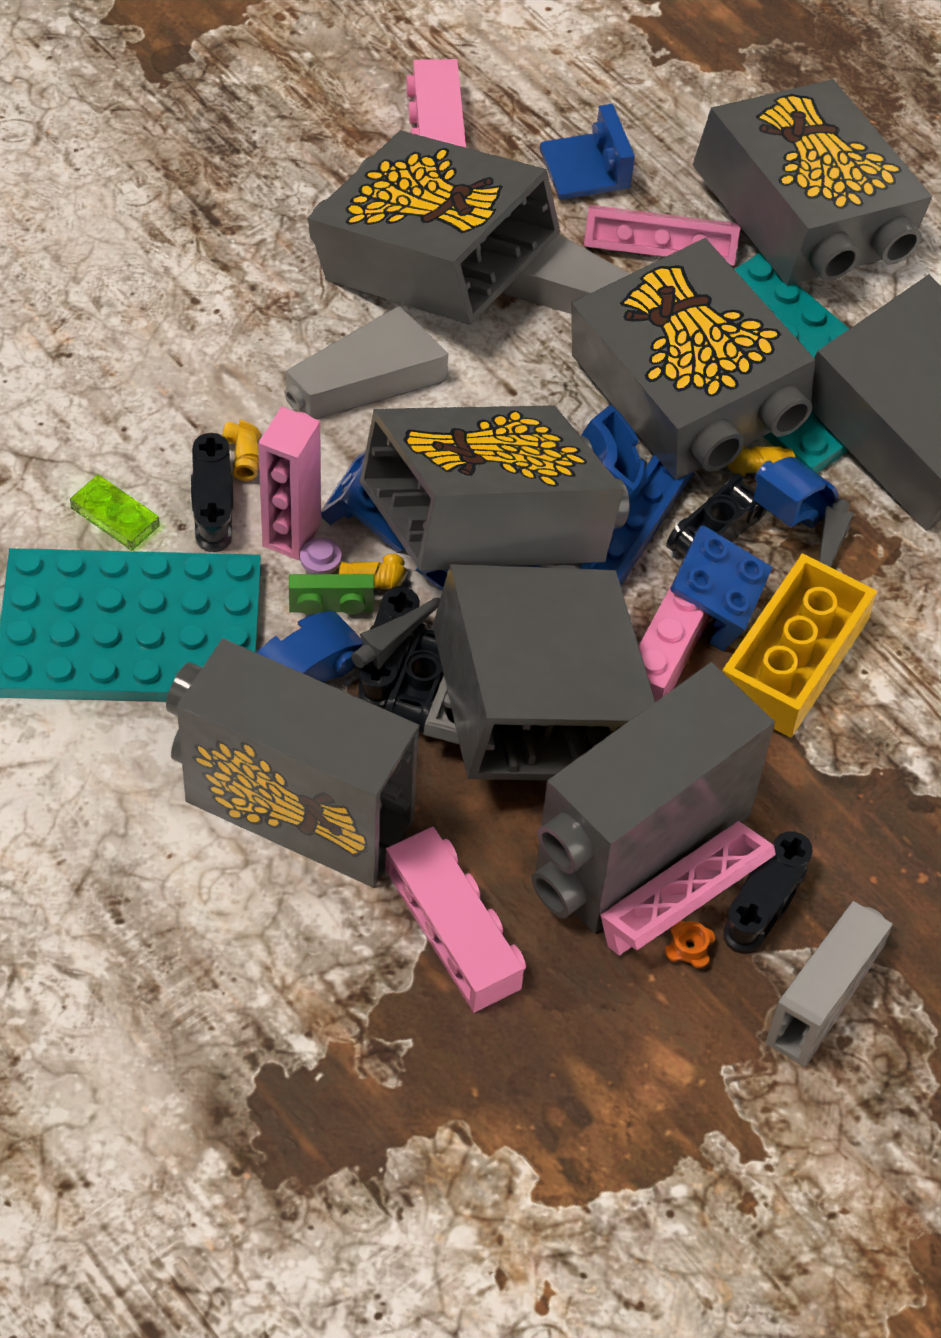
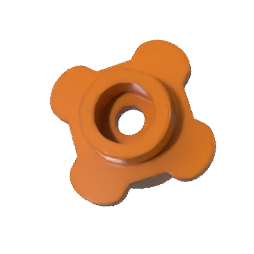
[665,921,715,969]

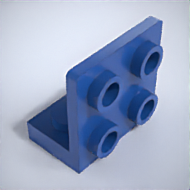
[540,104,635,200]
[321,451,405,552]
[670,526,773,651]

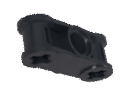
[191,432,234,552]
[666,473,767,555]
[358,587,420,709]
[385,622,444,734]
[723,831,813,954]

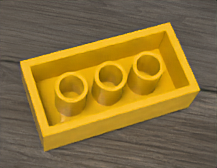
[722,553,877,738]

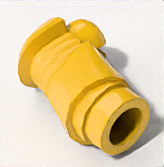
[222,419,261,481]
[727,446,795,477]
[339,553,407,590]

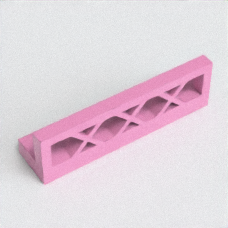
[584,205,740,266]
[600,821,776,956]

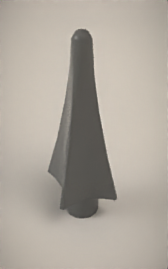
[819,499,854,567]
[351,597,440,669]

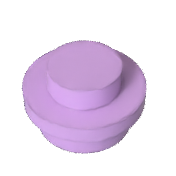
[300,538,342,574]

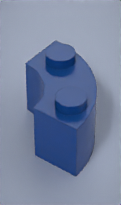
[581,404,644,497]
[753,457,838,529]
[256,611,362,683]

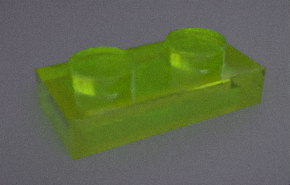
[70,474,160,551]

